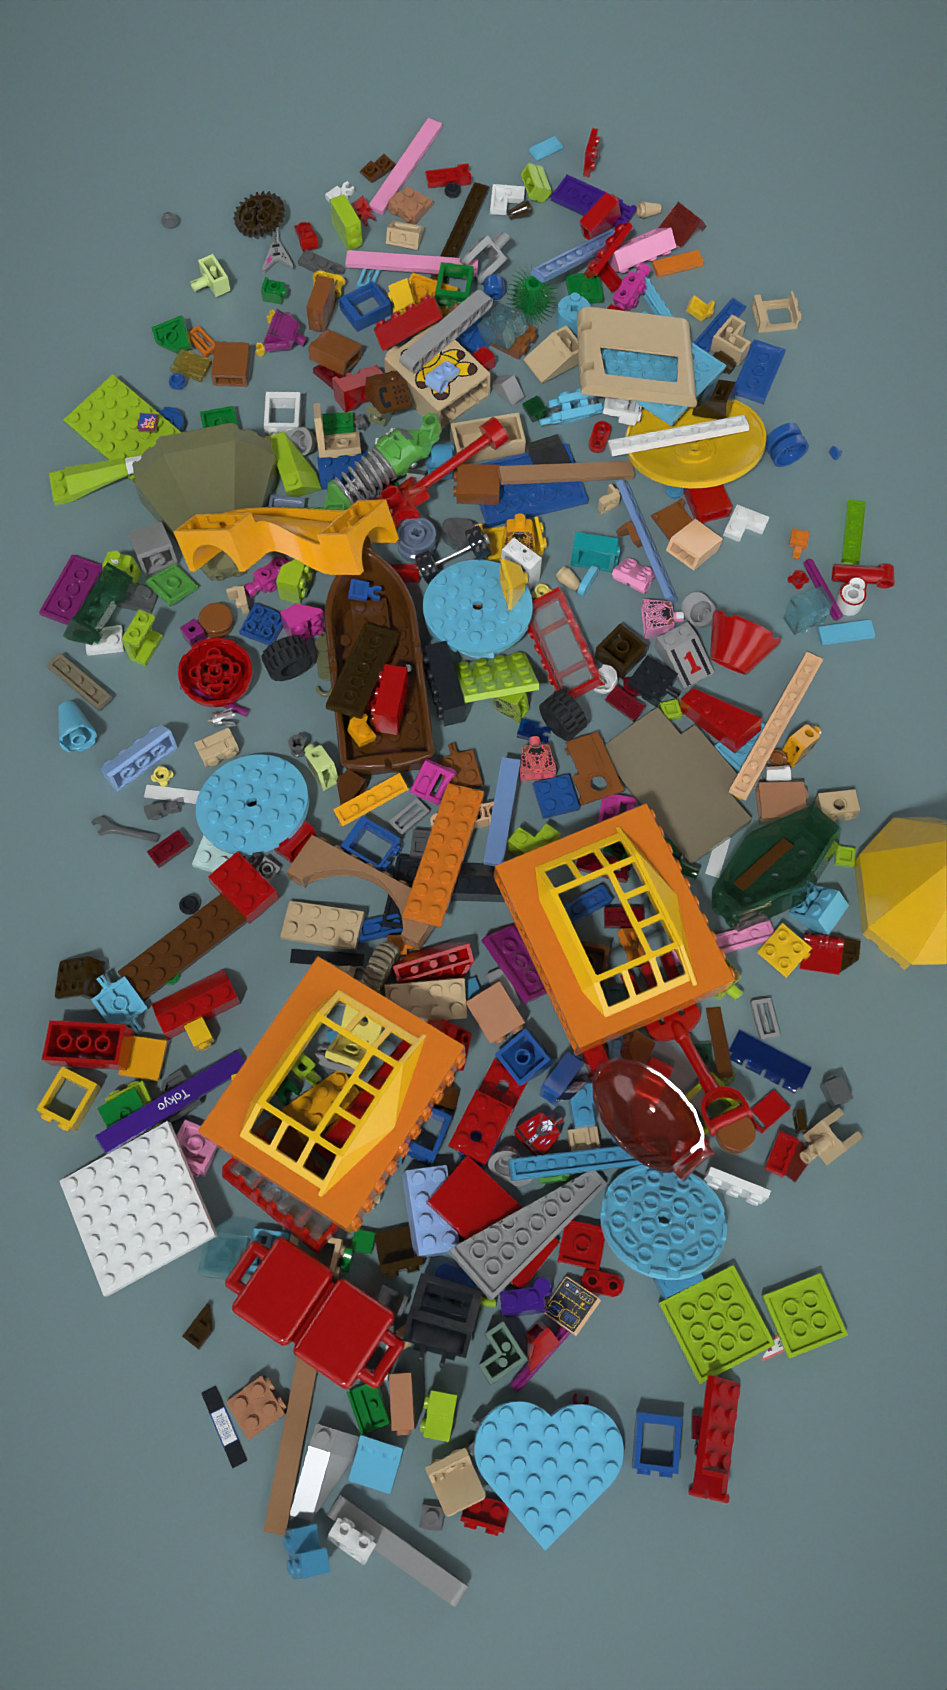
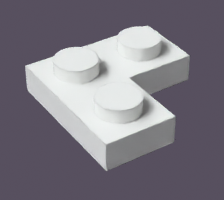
[490,184,525,215]
[723,505,770,542]

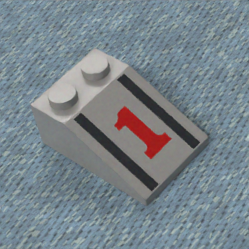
[654,621,715,690]

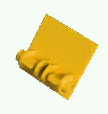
[757,923,812,978]

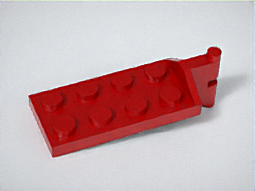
[688,1375,740,1504]

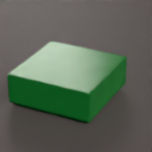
[351,1229,376,1255]

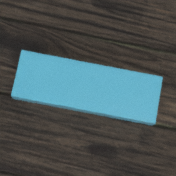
[817,620,875,645]

